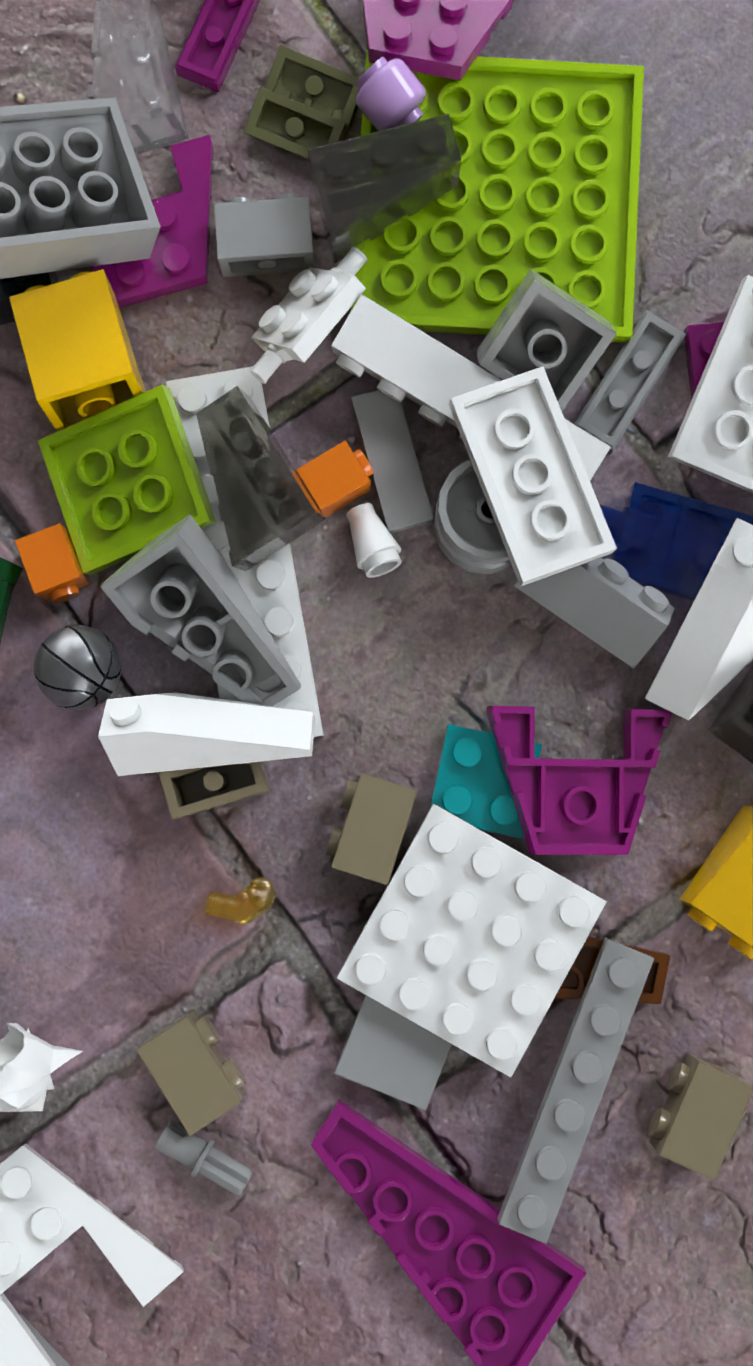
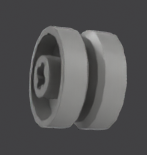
[433,459,512,574]

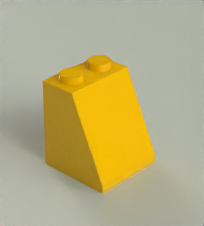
[9,269,146,432]
[679,805,753,961]

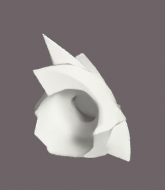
[0,1023,83,1112]

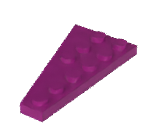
[311,1099,587,1366]

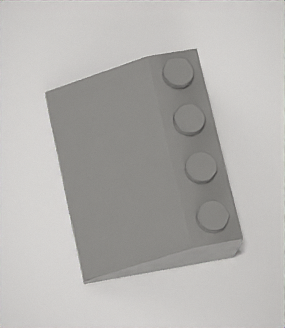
[0,97,161,279]

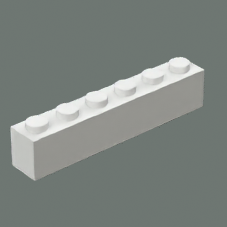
[331,294,611,481]

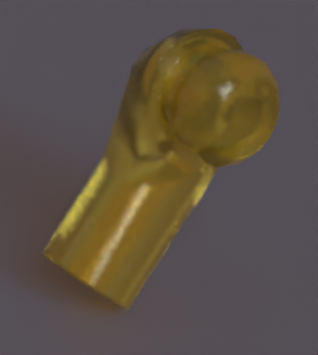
[205,878,276,924]

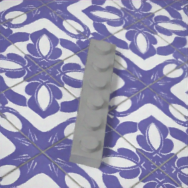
[497,938,654,1243]

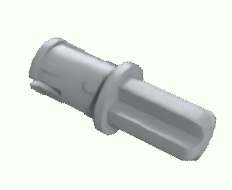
[155,1120,252,1195]

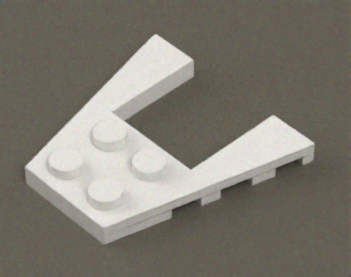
[0,1143,184,1366]

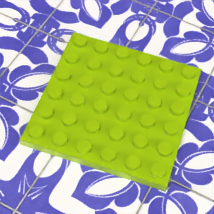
[350,50,644,343]

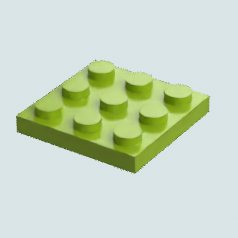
[38,385,217,575]

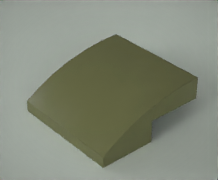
[244,45,360,169]

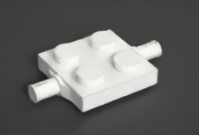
[250,247,367,384]

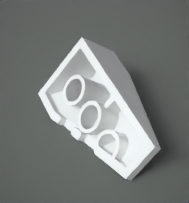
[645,518,753,721]
[98,692,315,776]

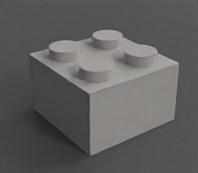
[476,269,617,411]

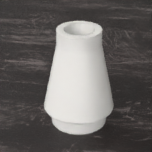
[346,503,402,578]

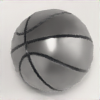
[34,625,121,710]

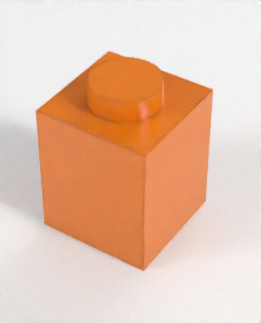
[296,440,374,520]
[14,523,90,604]

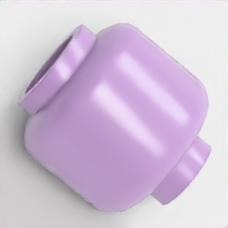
[355,57,426,134]

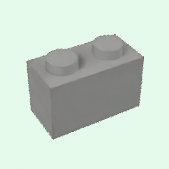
[214,194,315,277]

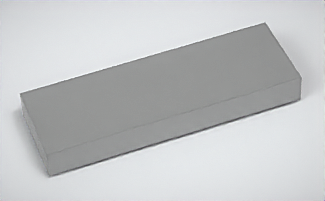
[574,310,686,454]
[351,390,434,534]

